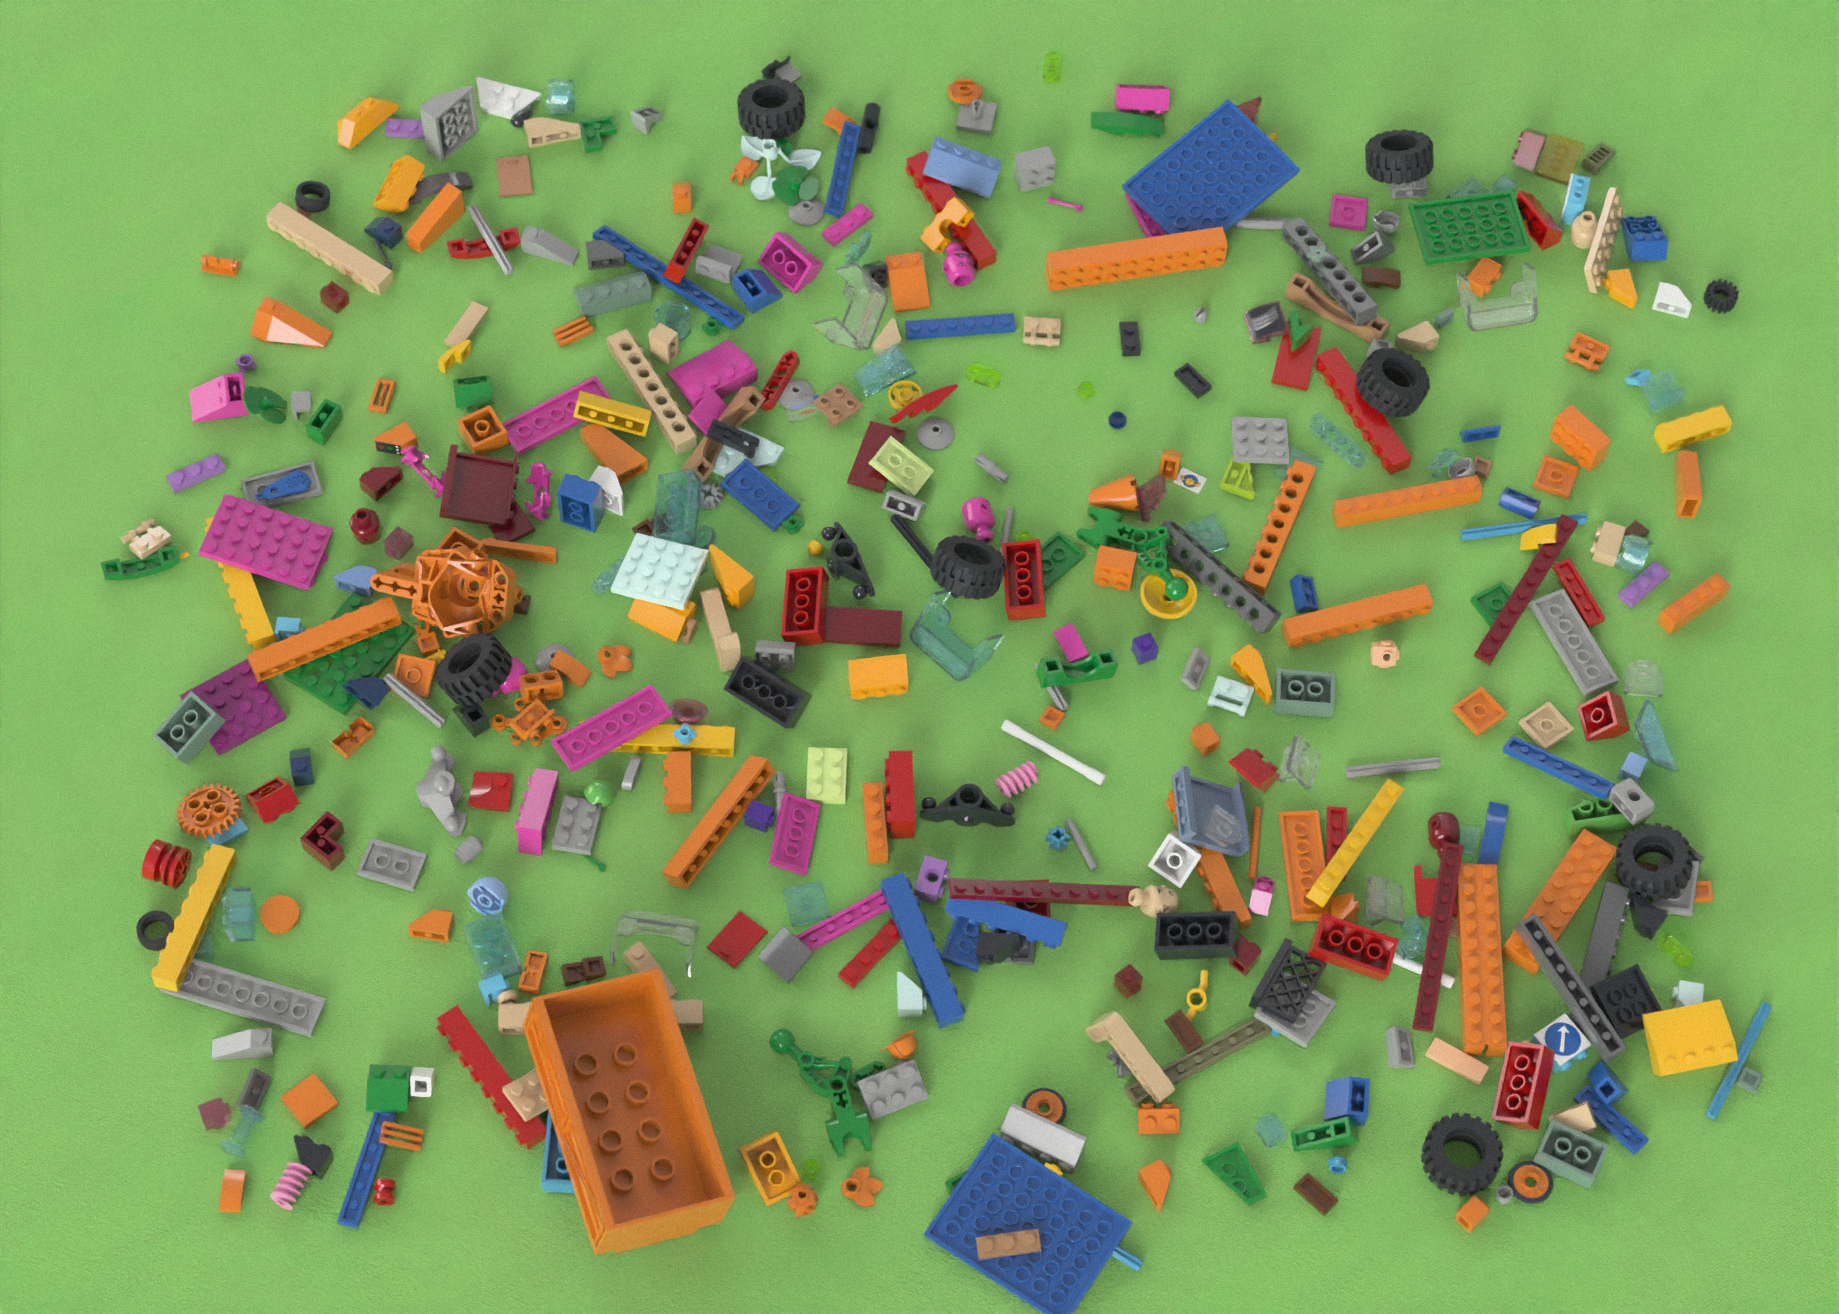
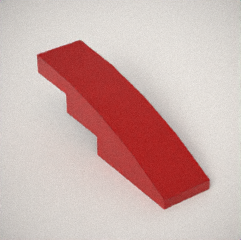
[889,384,959,424]

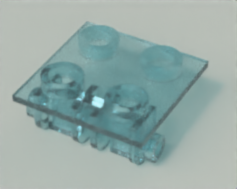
[1639,368,1686,414]

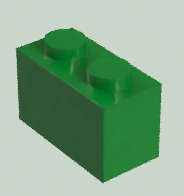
[305,399,343,445]

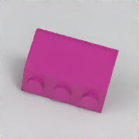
[1115,84,1170,114]
[757,232,824,294]

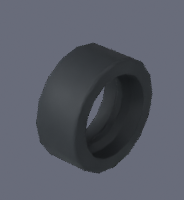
[295,181,330,213]
[136,910,174,951]

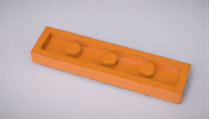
[481,538,558,564]

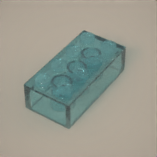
[652,469,701,545]

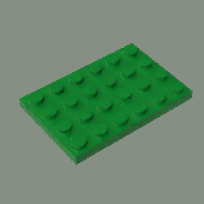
[1408,190,1531,265]
[283,592,416,716]

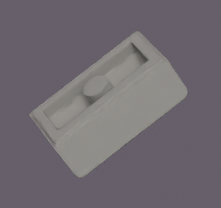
[1385,1026,1415,1068]

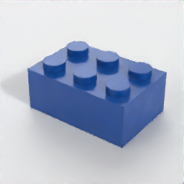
[557,474,604,533]

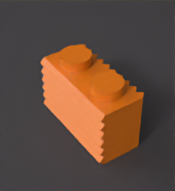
[1464,257,1503,298]

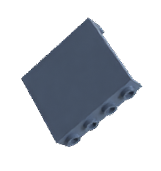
[1172,766,1250,858]

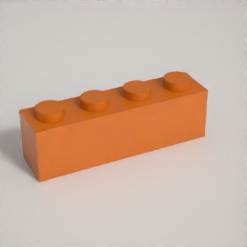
[1657,573,1730,635]
[862,782,888,864]

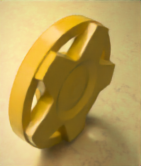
[888,380,923,410]

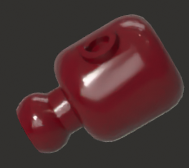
[348,508,382,545]
[1428,812,1460,859]

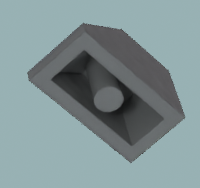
[1350,230,1395,265]
[586,240,625,270]

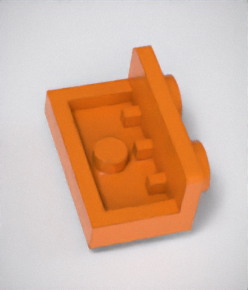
[509,698,555,741]
[1137,1102,1180,1134]

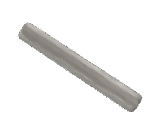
[383,673,446,728]

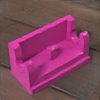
[1053,623,1089,663]

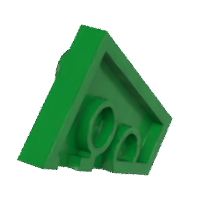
[1201,1142,1267,1206]

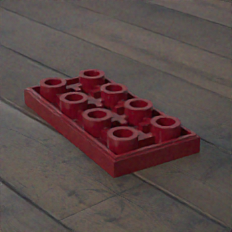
[847,421,906,494]
[824,606,902,647]

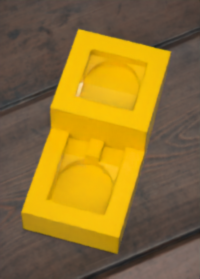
[438,340,472,374]
[1520,524,1558,550]

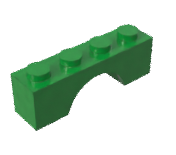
[1036,649,1118,688]

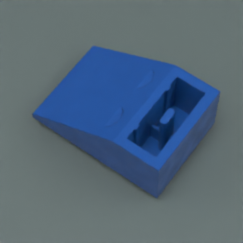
[1620,215,1669,261]

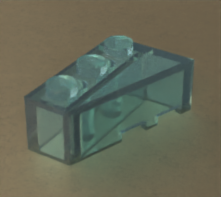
[852,343,917,397]

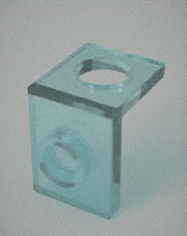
[1458,824,1481,855]

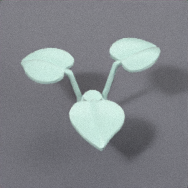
[741,135,821,200]

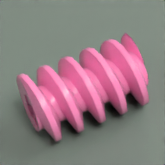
[995,760,1038,799]
[270,1162,312,1210]

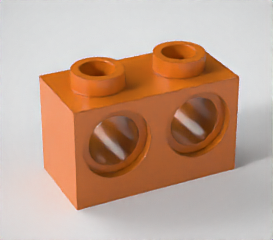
[519,670,563,704]

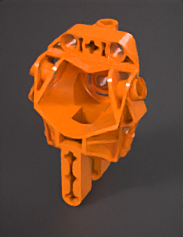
[370,545,524,638]

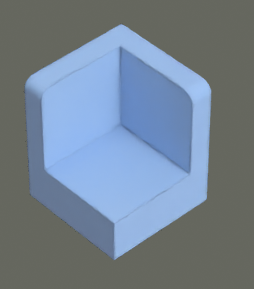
[1618,752,1648,783]

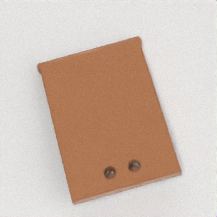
[496,155,533,197]

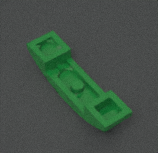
[100,545,181,581]

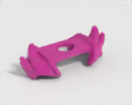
[401,445,446,498]
[525,462,553,521]

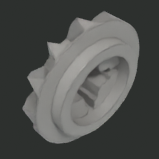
[693,481,723,509]

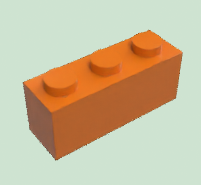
[664,751,692,813]

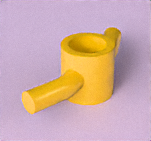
[1185,970,1209,1022]

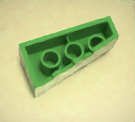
[1563,781,1646,838]

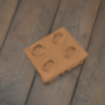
[812,383,864,428]

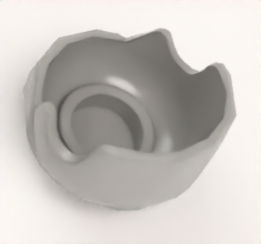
[1373,210,1400,235]
[1448,457,1476,480]

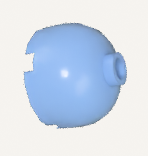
[467,876,509,917]

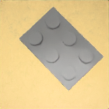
[551,795,603,856]
[357,838,428,892]
[1653,857,1699,917]
[857,1060,929,1120]

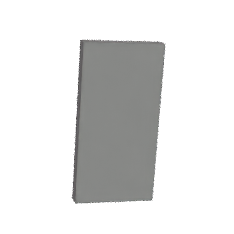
[240,461,323,508]

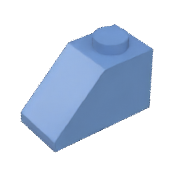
[334,565,378,598]

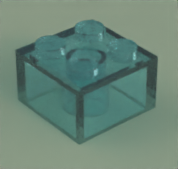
[222,887,256,942]

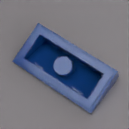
[1460,425,1501,442]
[1498,487,1541,519]
[1290,574,1319,613]

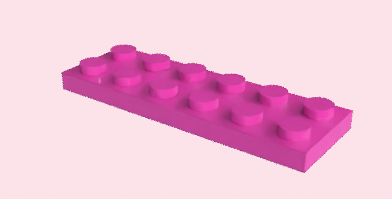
[502,376,612,456]
[551,684,672,773]

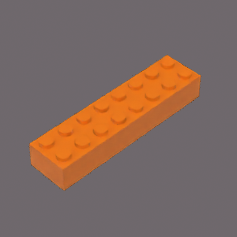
[1502,828,1617,976]

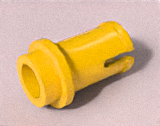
[425,649,446,665]

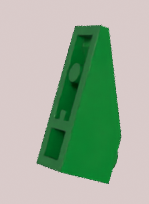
[1291,1116,1360,1152]

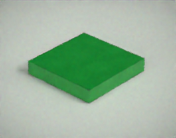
[1470,582,1511,628]

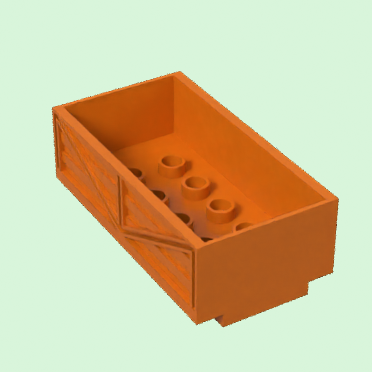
[522,968,736,1256]

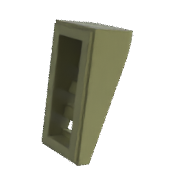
[1581,143,1616,175]

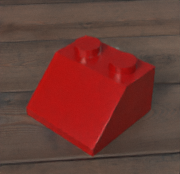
[1577,691,1630,741]
[1228,748,1280,793]
[244,776,300,823]

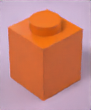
[1190,722,1221,757]
[1455,1195,1489,1233]

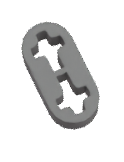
[622,755,643,791]

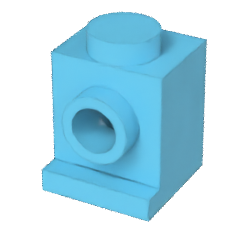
[275,617,305,642]
[478,974,511,1007]

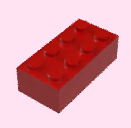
[1002,539,1047,621]
[781,566,829,646]
[884,750,915,839]

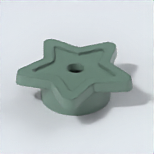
[1306,245,1330,263]

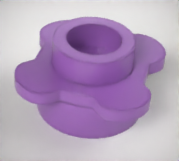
[235,354,257,373]

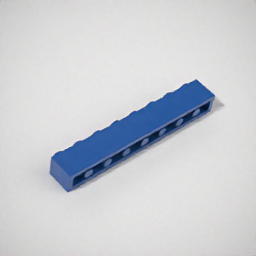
[880,872,965,1029]

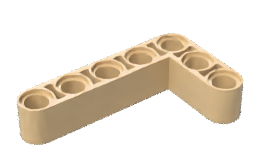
[699,587,741,672]
[1085,1011,1175,1104]

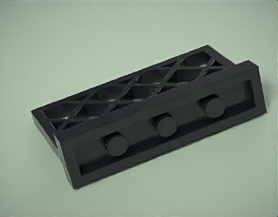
[1249,938,1327,1024]

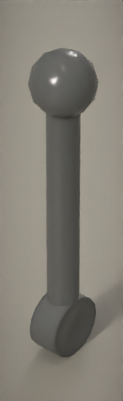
[373,239,392,269]

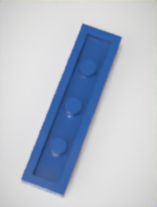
[1573,1084,1649,1156]

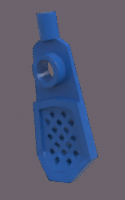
[255,469,312,501]

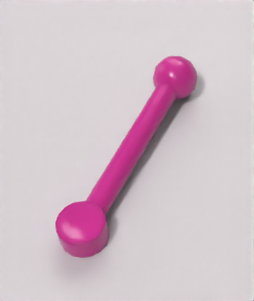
[1047,196,1083,212]
[310,553,329,587]

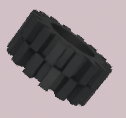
[1703,279,1739,314]

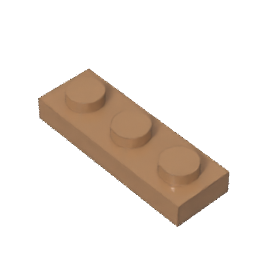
[976,1229,1041,1260]

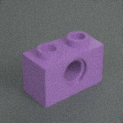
[914,855,950,904]

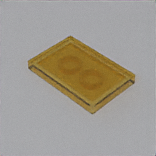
[1534,132,1584,186]

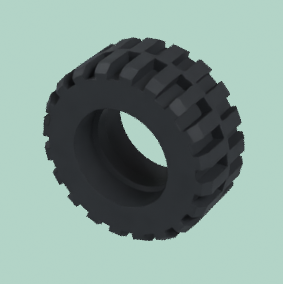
[737,78,806,140]
[1365,129,1434,184]
[1356,348,1430,418]
[930,535,1006,600]
[436,632,512,706]
[1616,823,1693,901]
[1421,1113,1503,1196]

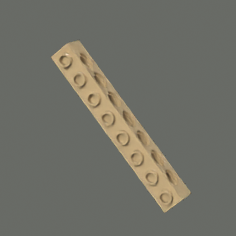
[607,329,698,455]

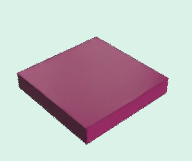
[1329,194,1368,231]
[688,390,727,436]

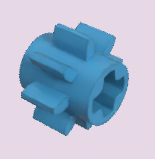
[1045,825,1070,852]

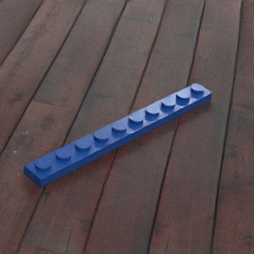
[592,225,745,330]

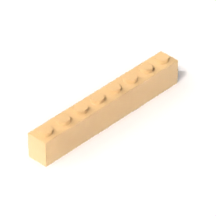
[266,202,394,296]

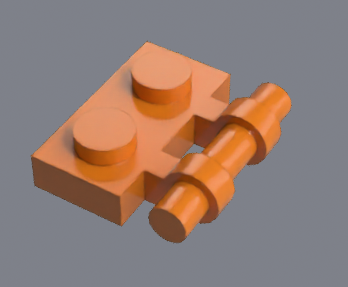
[1564,332,1611,372]

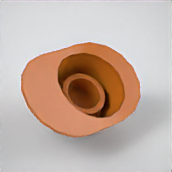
[880,1030,917,1060]

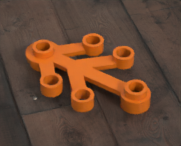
[491,698,567,747]

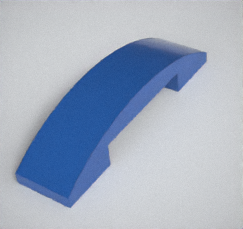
[1477,801,1508,865]

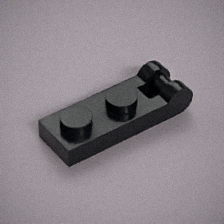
[706,419,760,458]

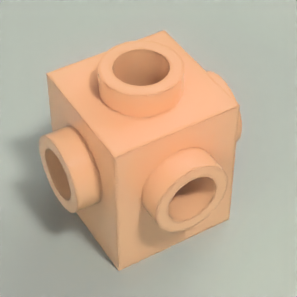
[1370,639,1399,668]

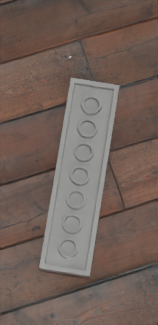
[159,959,327,1037]

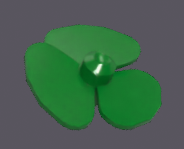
[772,165,819,206]
[243,386,287,424]

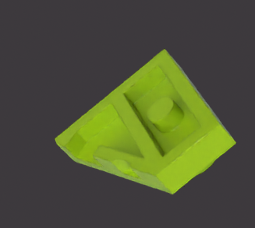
[1219,456,1255,500]

